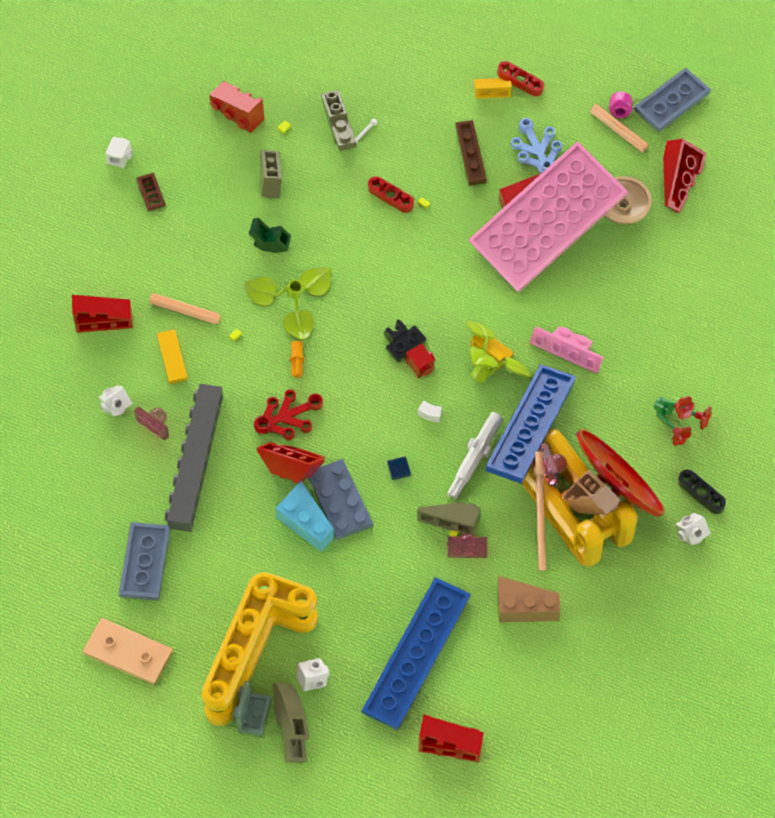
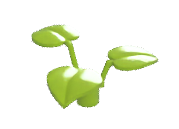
[244,267,332,340]
[466,320,532,384]

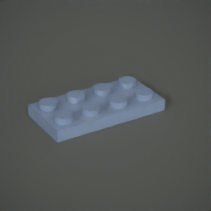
[634,68,711,132]
[308,459,373,540]
[119,522,171,601]

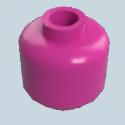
[609,91,633,118]

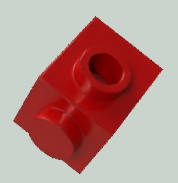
[406,344,435,378]

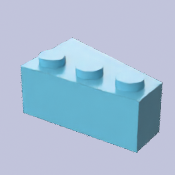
[276,481,334,552]

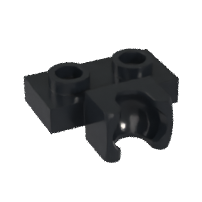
[384,320,427,363]

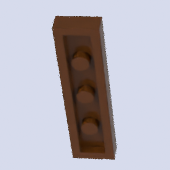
[455,120,487,186]

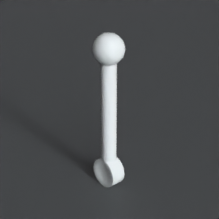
[355,119,377,144]

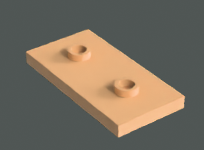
[83,618,173,685]

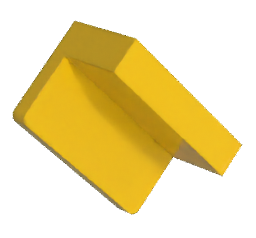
[474,78,511,99]
[471,335,513,370]

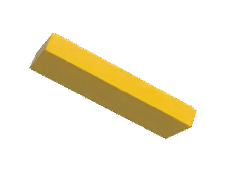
[157,329,188,384]

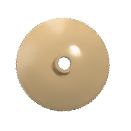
[604,176,652,225]

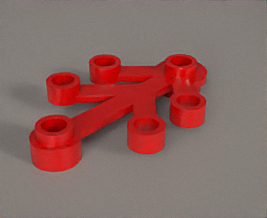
[253,389,323,441]

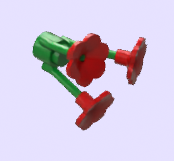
[654,396,712,446]

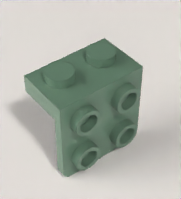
[233,681,272,737]

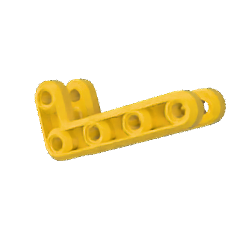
[522,429,638,567]
[201,572,318,726]

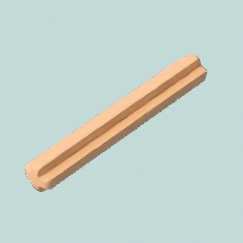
[590,104,648,152]
[149,293,220,324]

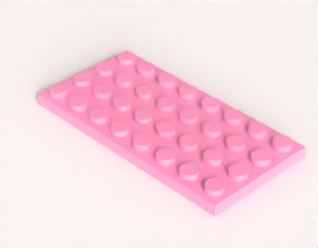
[468,141,628,293]

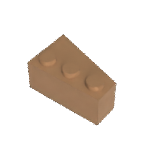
[561,470,621,515]
[497,576,560,622]

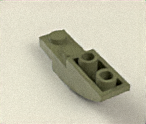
[321,90,357,151]
[273,683,309,763]

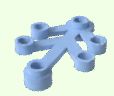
[511,118,562,173]

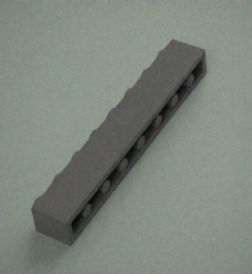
[165,384,223,532]

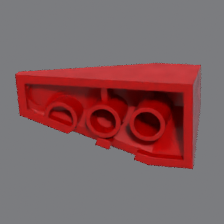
[663,138,706,213]

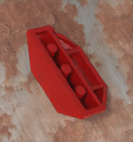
[257,442,325,483]

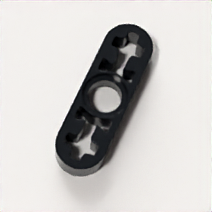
[678,469,726,514]

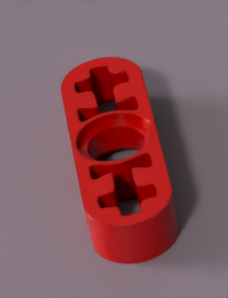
[497,61,544,96]
[368,176,414,213]

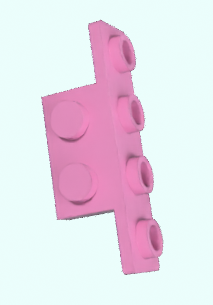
[530,326,603,373]

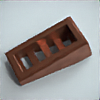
[136,172,166,211]

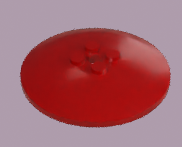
[576,429,665,517]

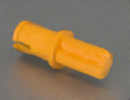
[289,341,304,378]

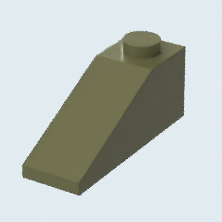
[260,150,282,198]
[417,502,481,537]

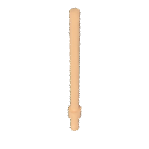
[533,452,546,570]

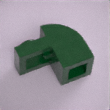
[249,218,291,253]

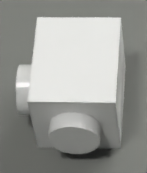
[105,136,133,168]

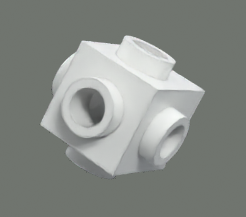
[99,385,133,416]
[675,513,711,545]
[296,658,329,691]

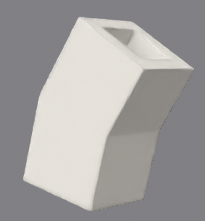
[418,401,442,423]

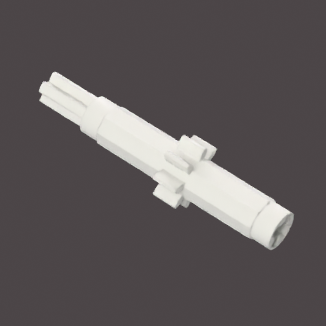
[447,412,503,500]

